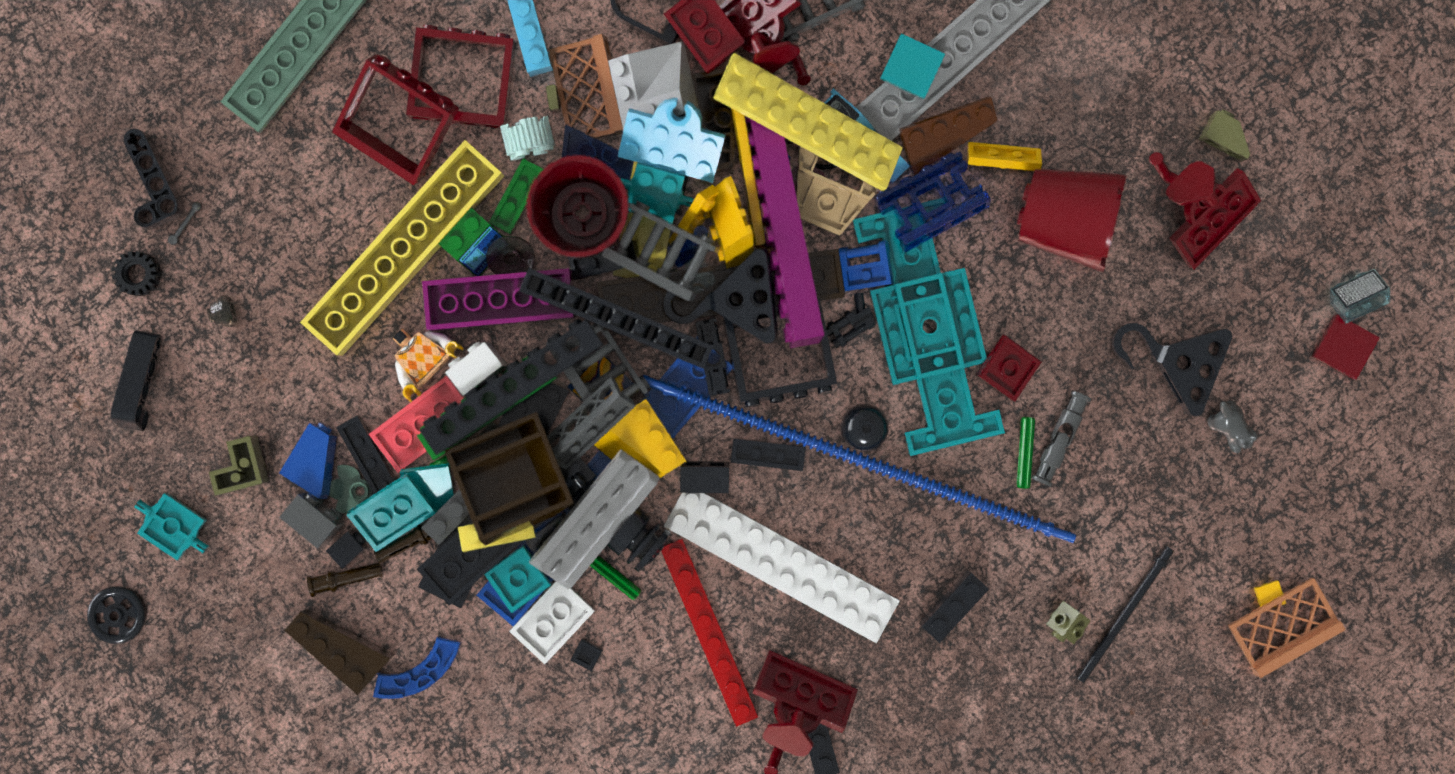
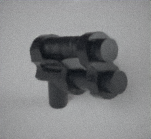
[826,293,876,349]

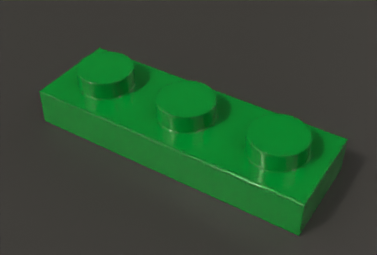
[489,158,543,234]

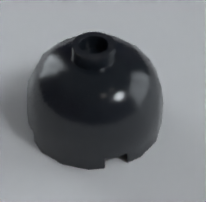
[840,404,889,452]

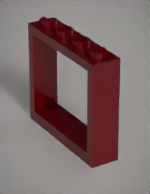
[406,25,516,129]
[332,54,459,185]

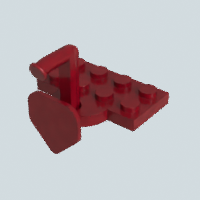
[720,0,811,86]
[1149,152,1262,270]
[753,650,858,774]

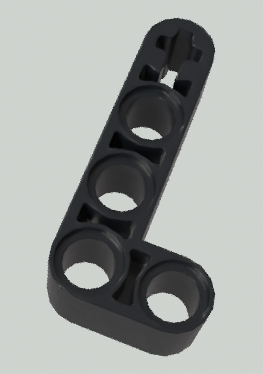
[123,129,184,229]
[111,330,162,431]

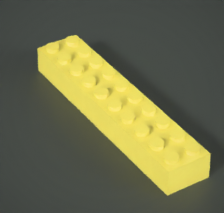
[300,140,505,356]

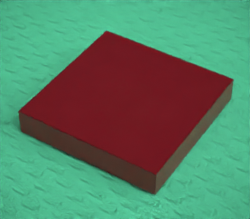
[1311,314,1380,380]
[976,335,1042,402]

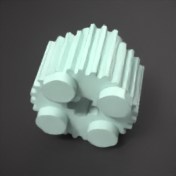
[500,116,555,161]

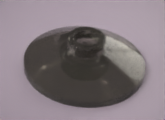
[486,236,535,275]

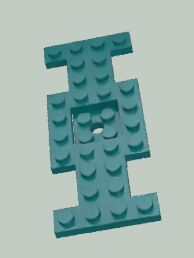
[853,197,1005,456]

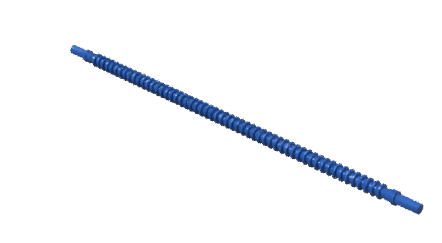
[643,375,1076,543]

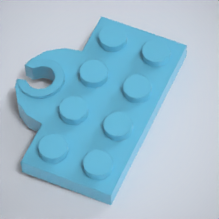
[618,98,725,183]

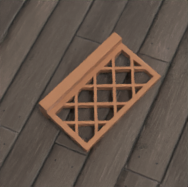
[548,34,623,138]
[1228,577,1346,678]

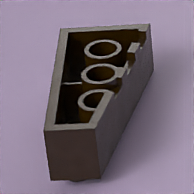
[691,68,735,173]
[284,609,395,695]

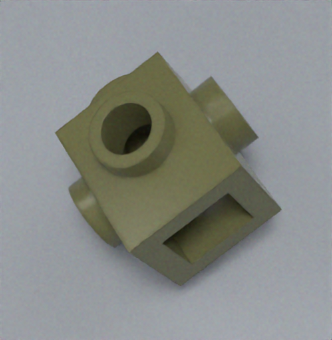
[1046,601,1091,644]

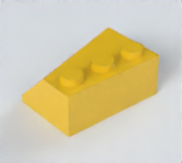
[704,176,754,269]
[594,399,687,478]

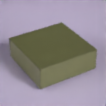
[546,85,561,113]

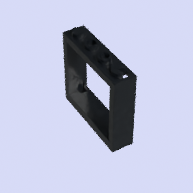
[723,298,837,407]

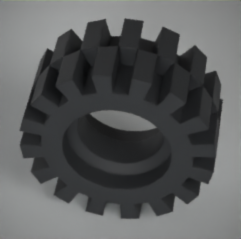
[112,251,161,296]

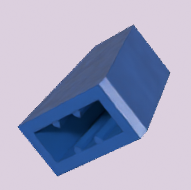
[279,422,337,499]

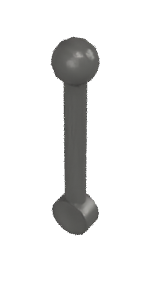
[168,202,202,245]

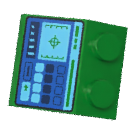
[439,208,511,276]

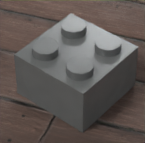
[279,492,346,549]

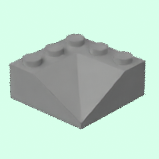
[608,42,698,130]

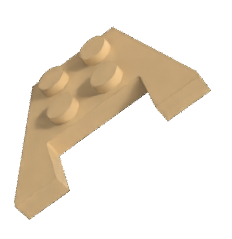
[796,146,879,236]

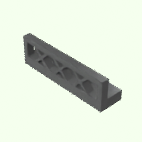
[547,377,635,470]

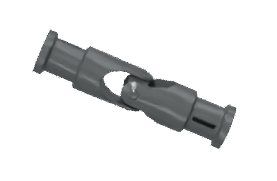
[1031,390,1092,487]

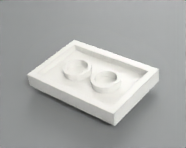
[509,582,595,664]

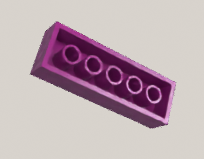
[422,268,576,331]

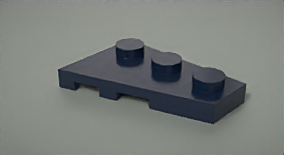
[561,124,634,180]

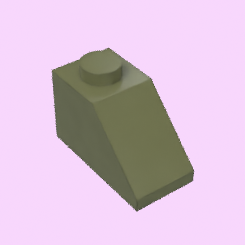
[1199,110,1250,162]

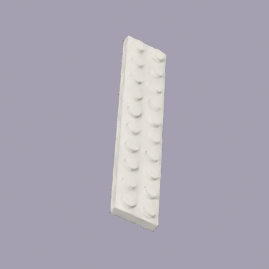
[664,493,900,643]

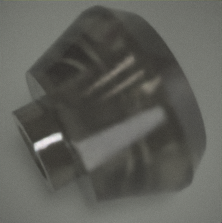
[207,295,237,327]

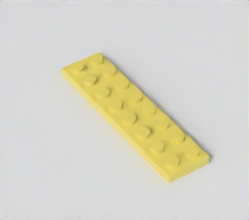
[713,53,903,191]

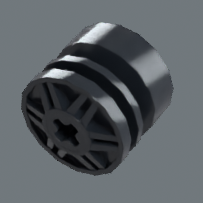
[606,507,671,572]

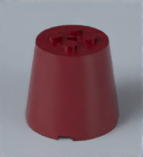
[526,155,628,257]
[1017,168,1127,272]

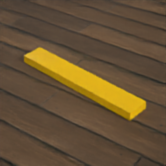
[731,108,765,245]

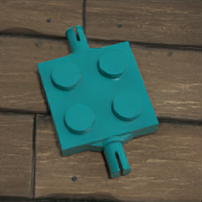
[620,162,695,224]
[134,493,209,561]

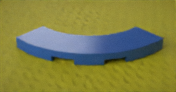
[373,636,461,699]

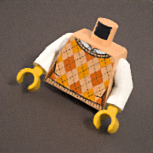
[393,329,464,402]

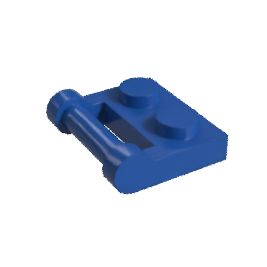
[839,240,894,291]

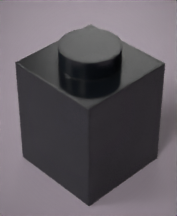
[326,530,368,569]

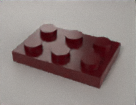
[664,0,747,74]

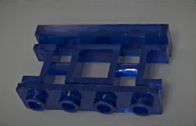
[875,151,991,253]

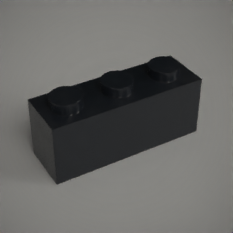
[919,570,989,643]

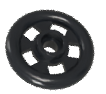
[87,586,146,644]

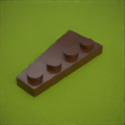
[899,96,998,176]

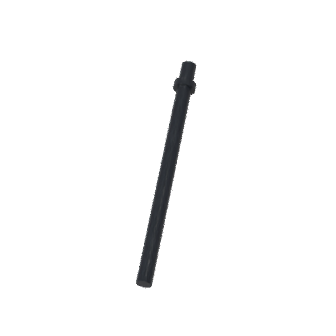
[1076,546,1174,683]

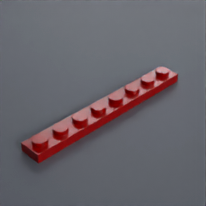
[661,538,758,727]

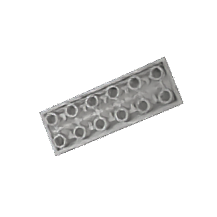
[529,449,660,589]

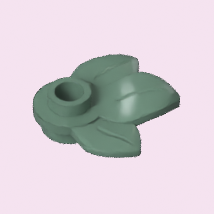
[329,465,372,513]

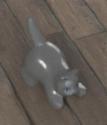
[1207,400,1257,453]

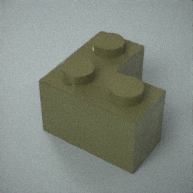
[209,435,269,496]

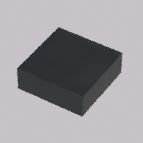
[571,638,603,672]

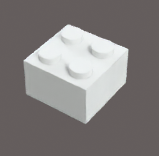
[445,341,508,396]

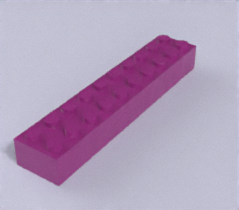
[745,116,824,348]

